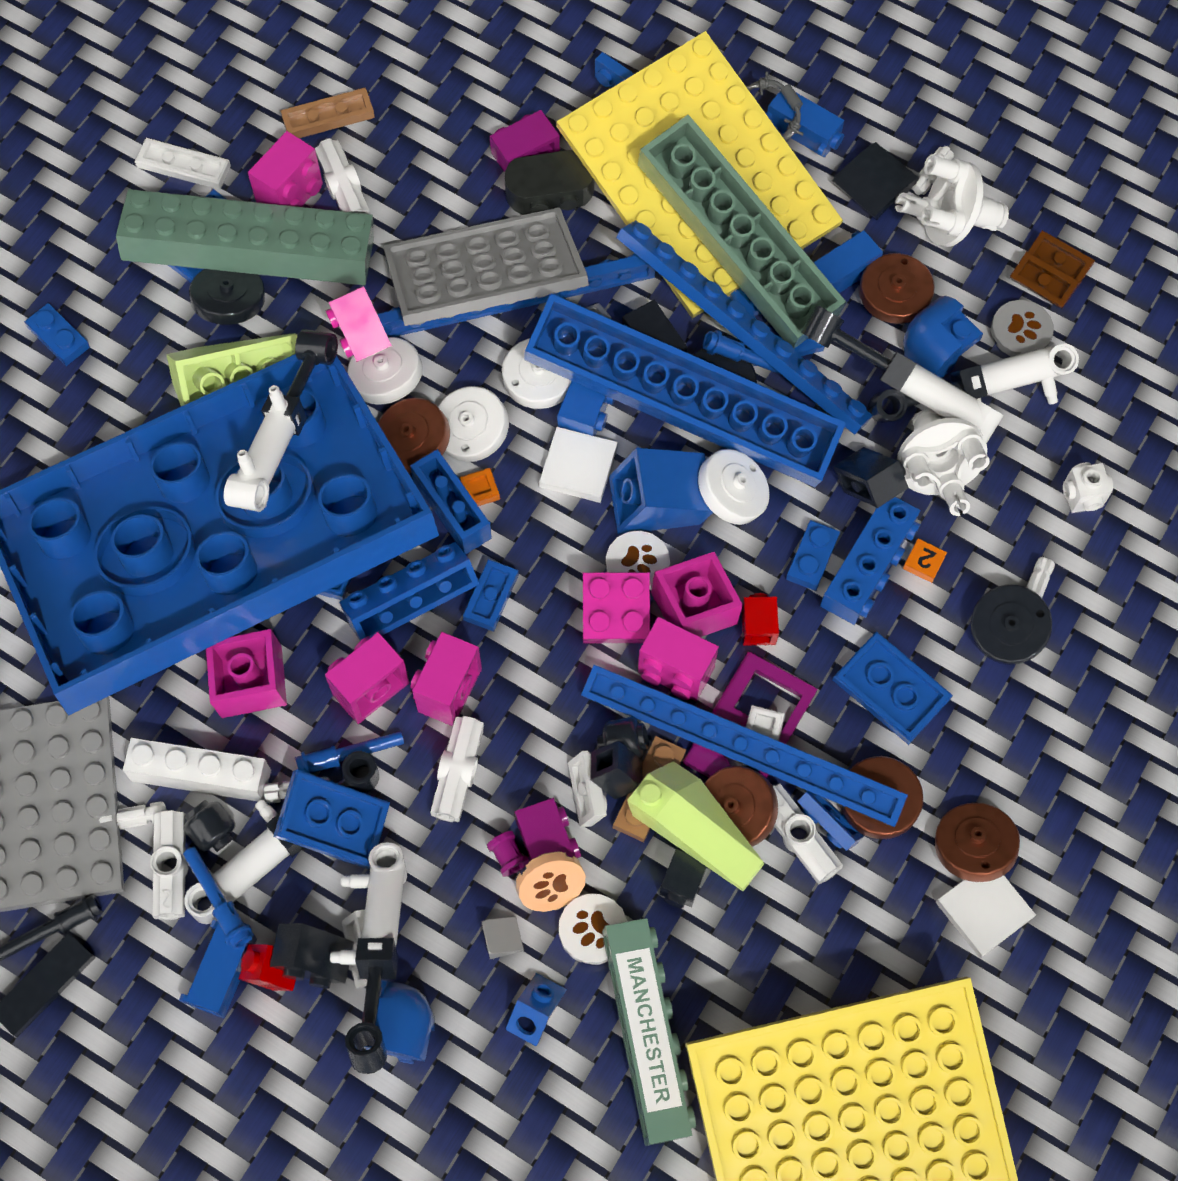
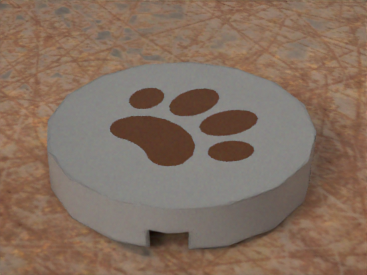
[990,300,1054,357]

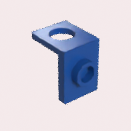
[506,973,567,1046]

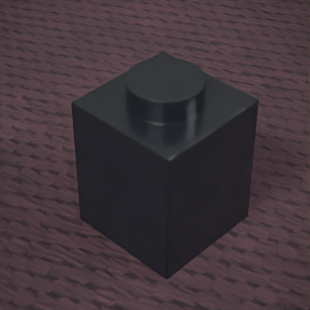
[590,740,643,799]
[659,849,707,908]

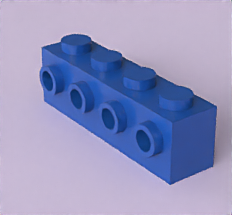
[820,497,921,626]
[339,542,479,641]

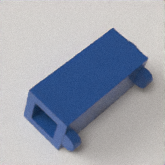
[765,92,844,158]
[813,230,883,293]
[179,920,257,1018]

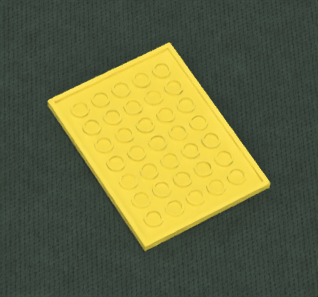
[556,31,843,319]
[686,976,1018,1181]

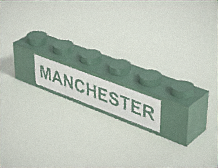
[602,918,696,1146]

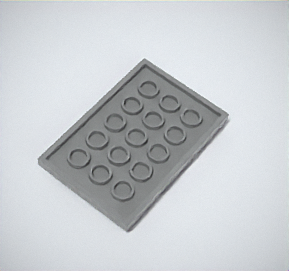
[383,207,589,326]
[0,696,125,912]

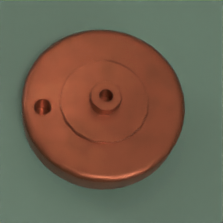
[859,253,935,324]
[378,398,450,473]
[840,756,923,839]
[704,766,778,847]
[935,803,1020,882]

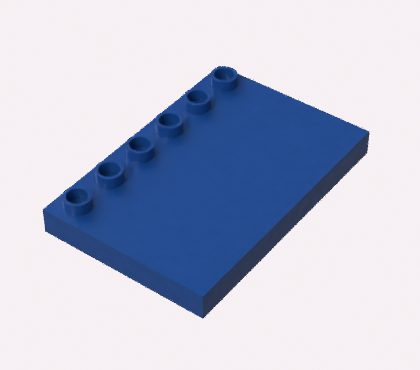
[0,354,439,716]

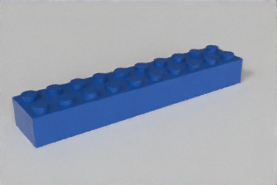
[524,293,846,487]

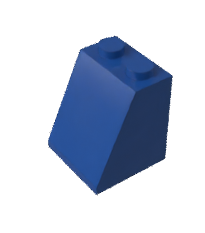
[609,448,713,534]

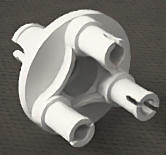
[895,154,1009,247]
[897,409,990,516]

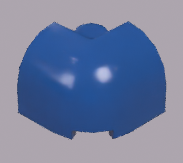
[903,296,983,378]
[365,980,435,1064]

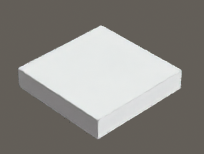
[539,427,618,503]
[935,875,1036,958]

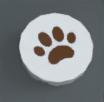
[606,531,670,590]
[559,894,628,965]

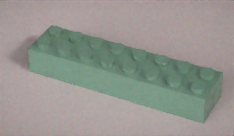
[637,115,846,349]
[116,189,374,285]

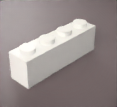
[123,738,271,802]

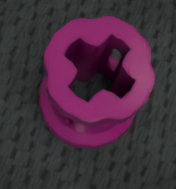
[487,831,530,877]

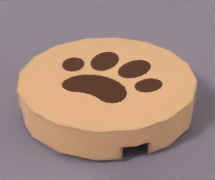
[516,852,586,912]

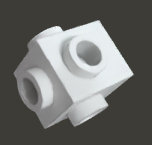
[1063,462,1113,513]

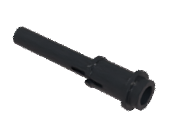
[0,894,103,961]

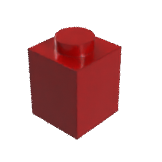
[741,593,779,646]
[239,944,296,991]

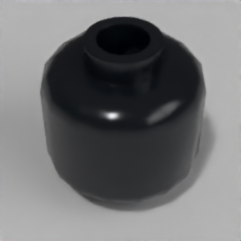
[597,717,649,759]
[183,800,236,852]

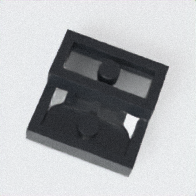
[832,142,919,220]

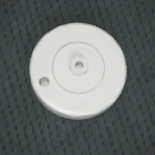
[347,337,423,404]
[502,338,571,409]
[438,386,509,462]
[698,449,770,525]

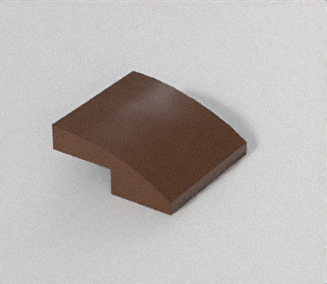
[1010,230,1095,309]

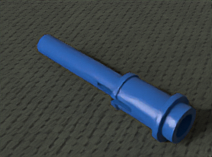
[703,330,781,375]
[295,731,404,774]
[183,847,252,949]

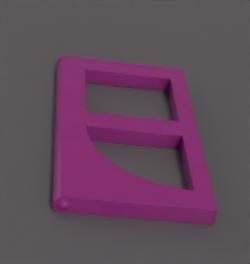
[682,652,818,778]

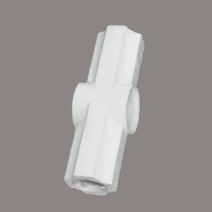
[315,138,370,214]
[430,716,484,822]
[773,784,843,885]
[150,810,188,920]

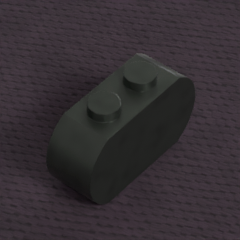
[504,150,594,215]

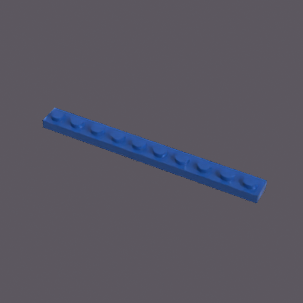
[616,221,873,435]
[377,254,655,337]
[581,665,908,827]

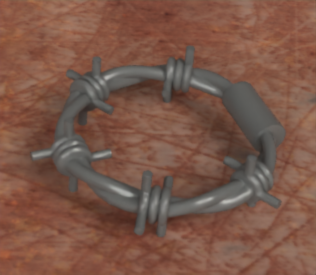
[746,72,804,141]

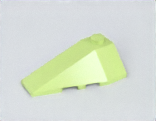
[166,333,297,406]
[627,761,764,891]

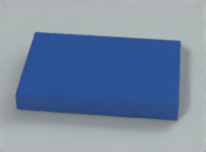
[832,631,953,745]
[273,769,390,869]

